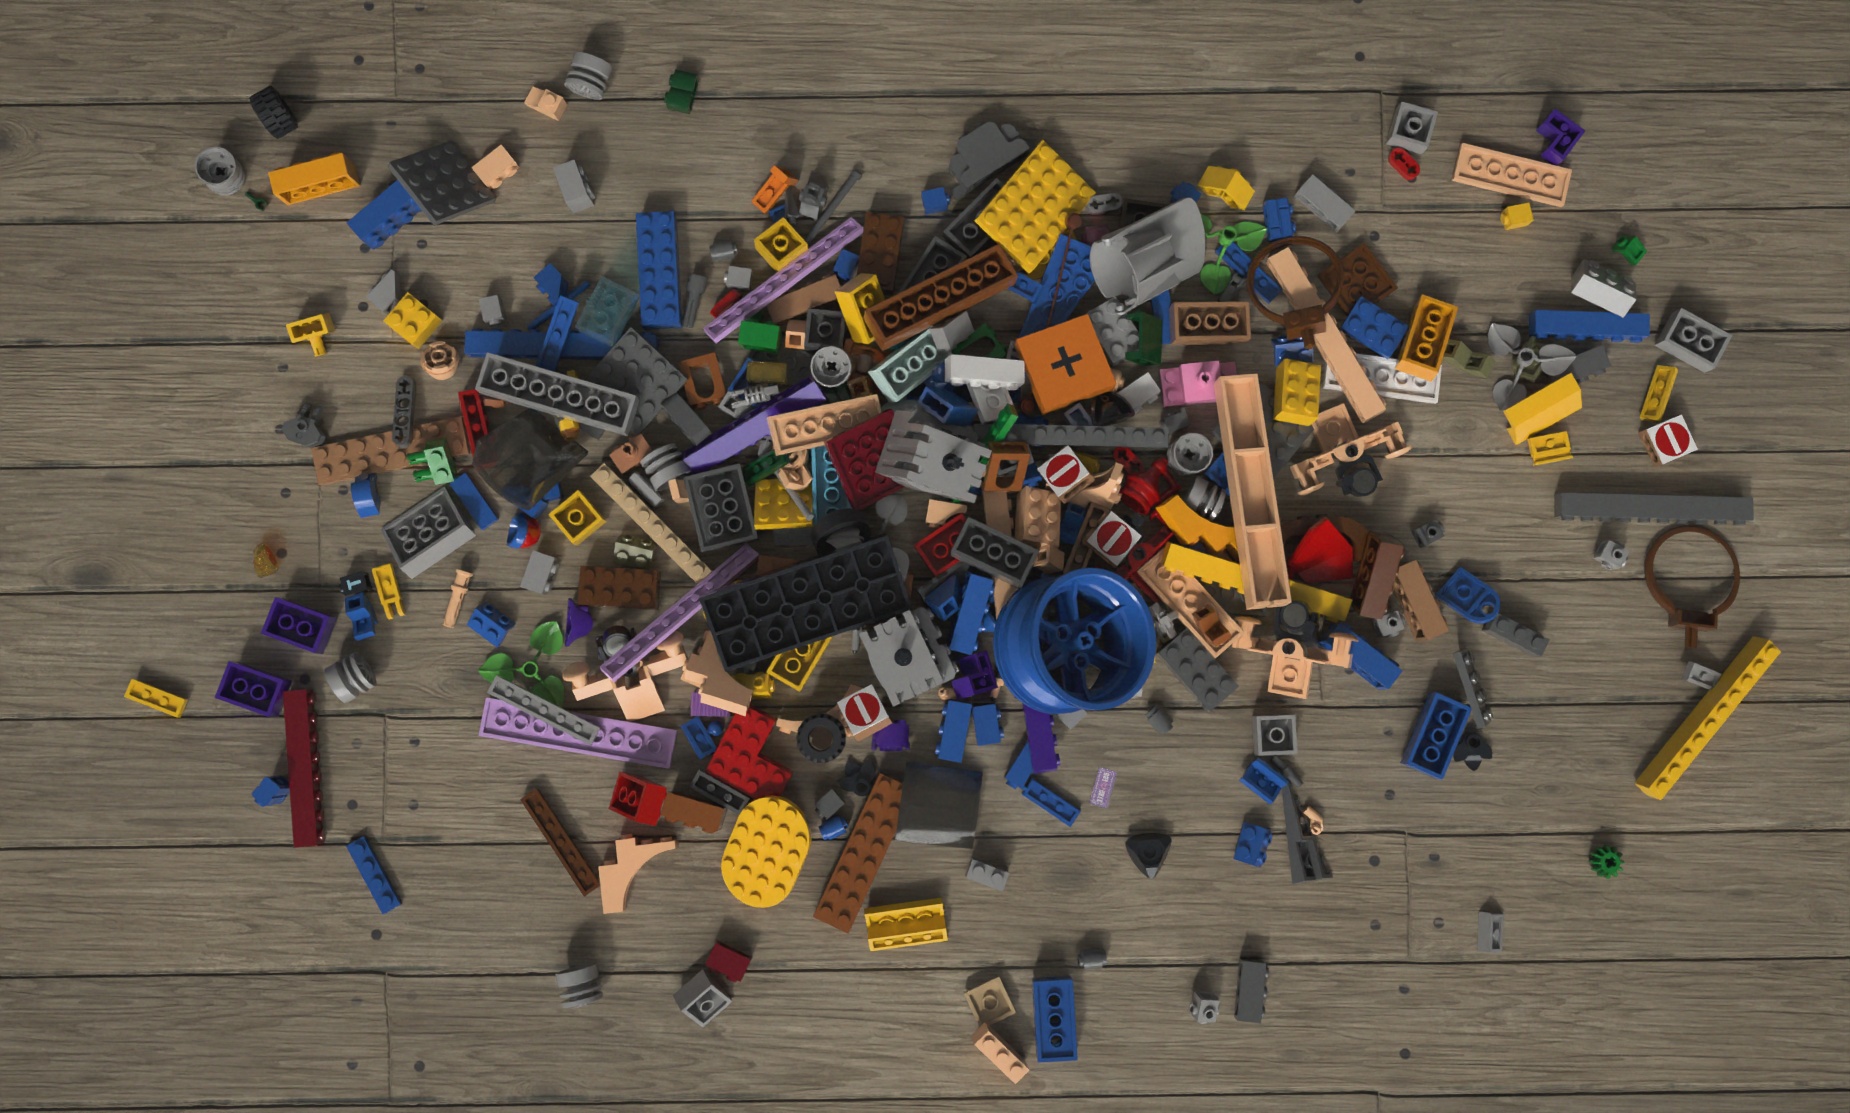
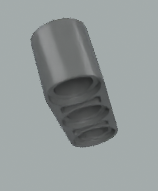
[661,393,711,446]

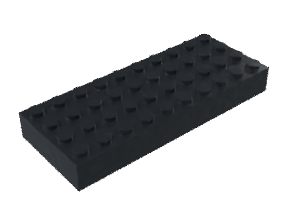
[699,532,913,672]

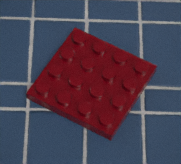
[823,409,905,510]

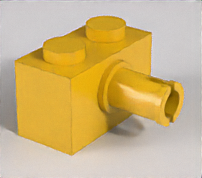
[286,313,336,357]

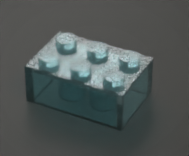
[575,276,640,348]

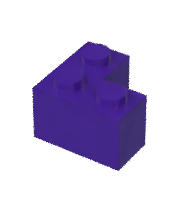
[1536,109,1585,166]
[951,651,998,700]

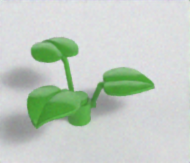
[1200,213,1267,295]
[478,621,565,707]

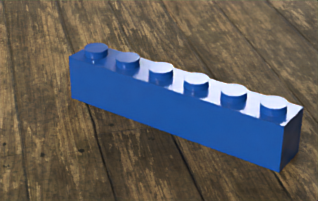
[1529,310,1650,343]

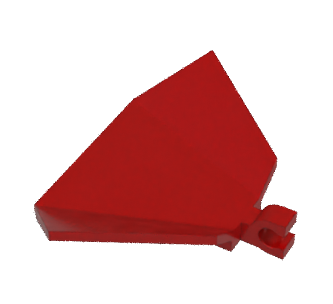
[1286,517,1353,584]

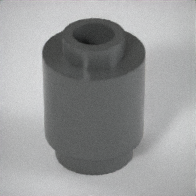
[709,239,738,262]
[1145,705,1173,734]
[1077,948,1107,970]

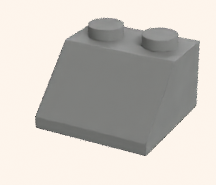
[673,969,733,1027]

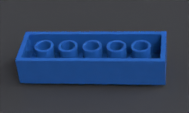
[636,211,683,330]

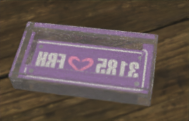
[1088,766,1118,809]

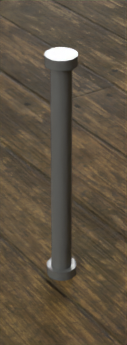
[804,170,862,249]

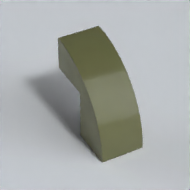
[1442,339,1495,378]

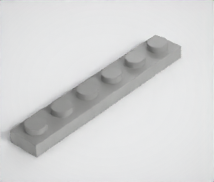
[487,675,601,745]

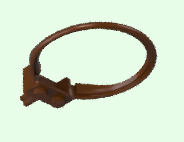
[1246,236,1344,349]
[1644,525,1740,648]

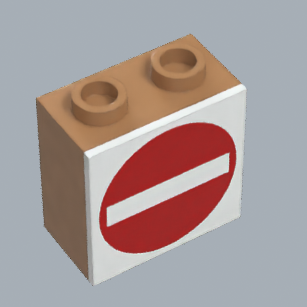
[1638,415,1698,467]
[1038,445,1095,504]
[1084,511,1141,568]
[837,684,892,742]

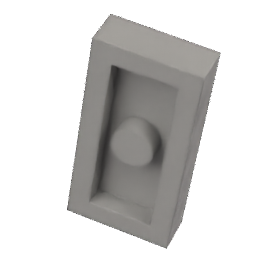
[1682,661,1722,690]

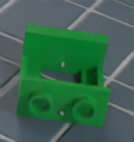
[951,324,1007,359]

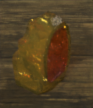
[253,543,279,578]

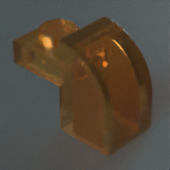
[847,376,878,399]

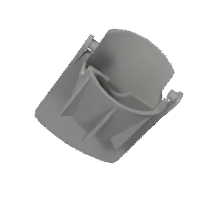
[1090,197,1205,315]

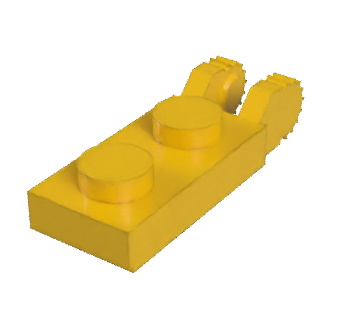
[372,563,405,620]

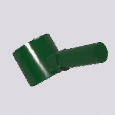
[245,192,268,211]

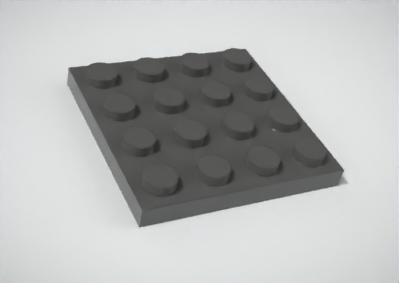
[388,141,496,226]
[584,327,689,436]
[1211,379,1314,478]

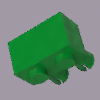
[407,438,457,485]

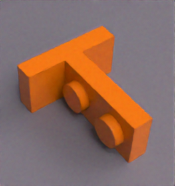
[751,165,799,214]

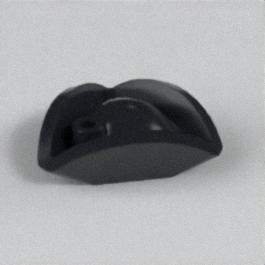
[1091,392,1135,426]
[1125,833,1172,878]

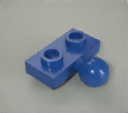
[680,716,723,760]

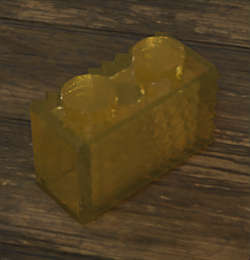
[746,361,788,385]

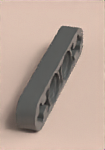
[392,376,416,448]

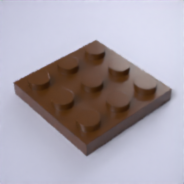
[1317,243,1398,316]

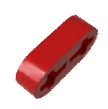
[1388,148,1420,180]
[710,289,742,319]
[1113,447,1144,475]

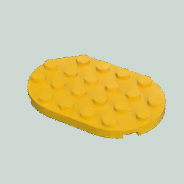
[721,795,812,908]

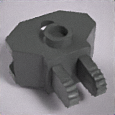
[799,179,828,221]
[281,402,327,448]

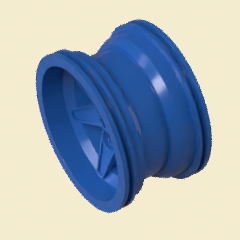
[993,568,1156,714]

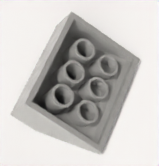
[381,486,476,579]

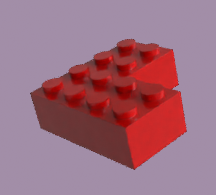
[705,704,794,799]

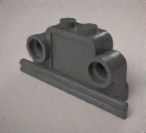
[949,122,1036,200]

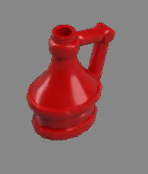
[1119,457,1181,515]

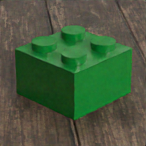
[738,318,783,354]

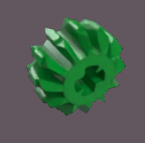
[1589,845,1625,879]

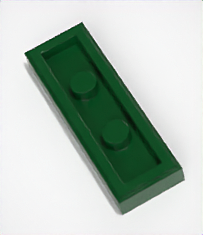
[742,449,790,486]

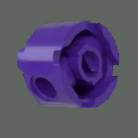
[871,720,910,752]

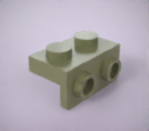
[1512,336,1546,383]
[613,534,657,570]

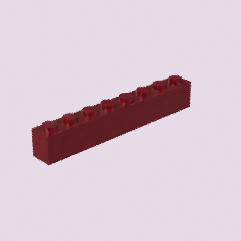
[283,689,326,848]

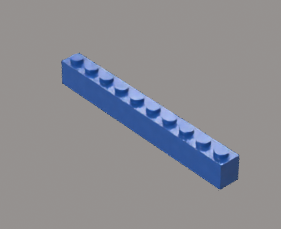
[464,328,659,360]

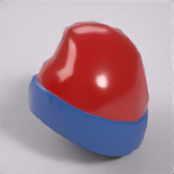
[506,513,541,549]

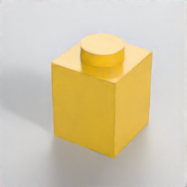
[1500,203,1534,230]

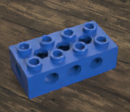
[1032,976,1078,1063]

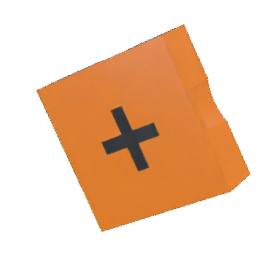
[1014,314,1117,416]

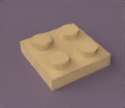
[964,975,1016,1027]

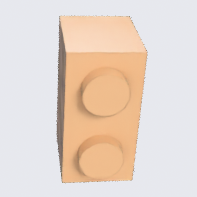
[471,145,520,190]

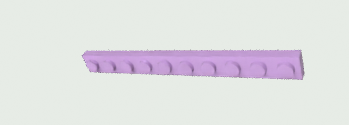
[703,217,863,343]
[600,543,759,682]

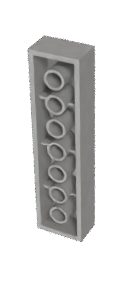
[475,352,640,436]

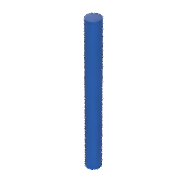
[527,280,591,330]

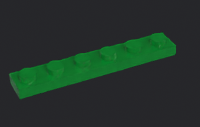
[951,403,1019,504]

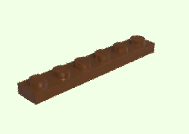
[520,788,600,897]

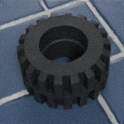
[249,85,298,139]
[796,714,846,763]

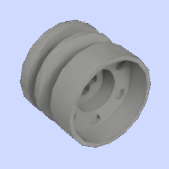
[564,52,612,100]
[194,147,246,196]
[810,346,853,387]
[1166,433,1213,476]
[640,443,691,491]
[1183,476,1227,522]
[324,652,377,703]
[555,963,603,1008]

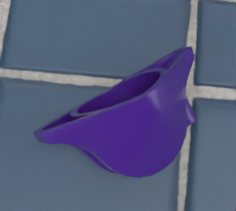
[565,598,593,647]

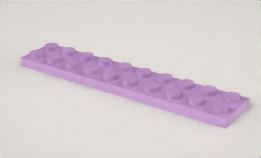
[479,697,677,769]

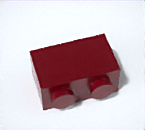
[705,941,753,982]

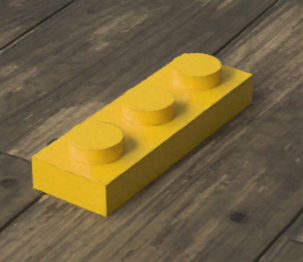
[1639,365,1678,423]
[124,679,188,718]

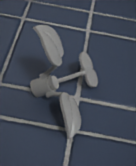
[1488,323,1576,412]
[825,494,909,581]

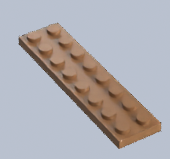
[311,416,470,486]

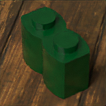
[664,69,699,114]

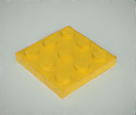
[754,479,813,530]

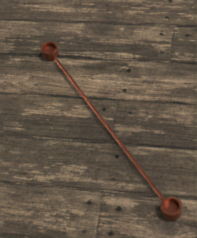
[1019,213,1082,414]

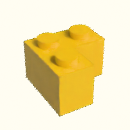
[1198,166,1255,210]

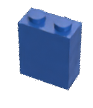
[917,386,978,426]

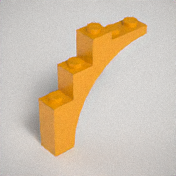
[1156,494,1281,561]

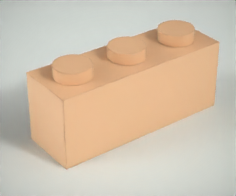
[971,1022,1029,1084]

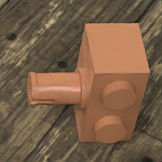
[609,434,653,476]

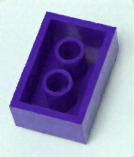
[261,597,337,654]
[215,661,292,717]

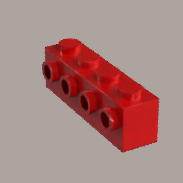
[458,389,498,470]

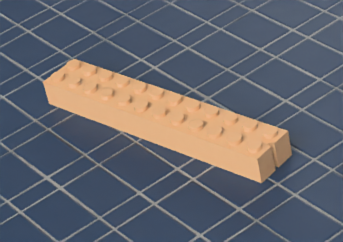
[1214,374,1292,610]

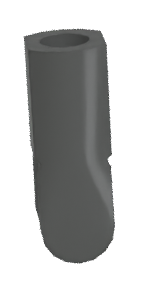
[1218,272,1246,302]

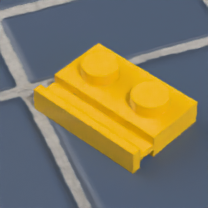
[1527,431,1573,466]

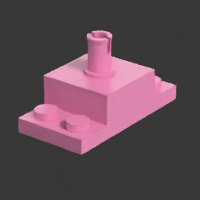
[1159,361,1237,408]

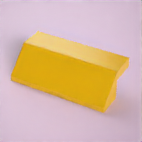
[1503,373,1582,445]
[864,897,948,951]

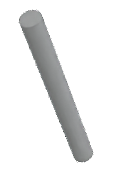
[774,470,814,521]

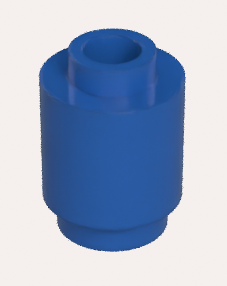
[818,815,849,840]

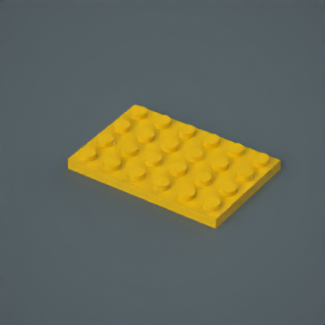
[974,140,1096,273]

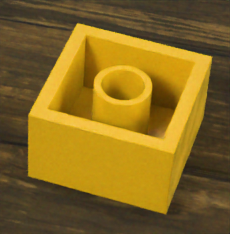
[754,217,808,273]
[383,292,443,350]
[548,490,607,546]

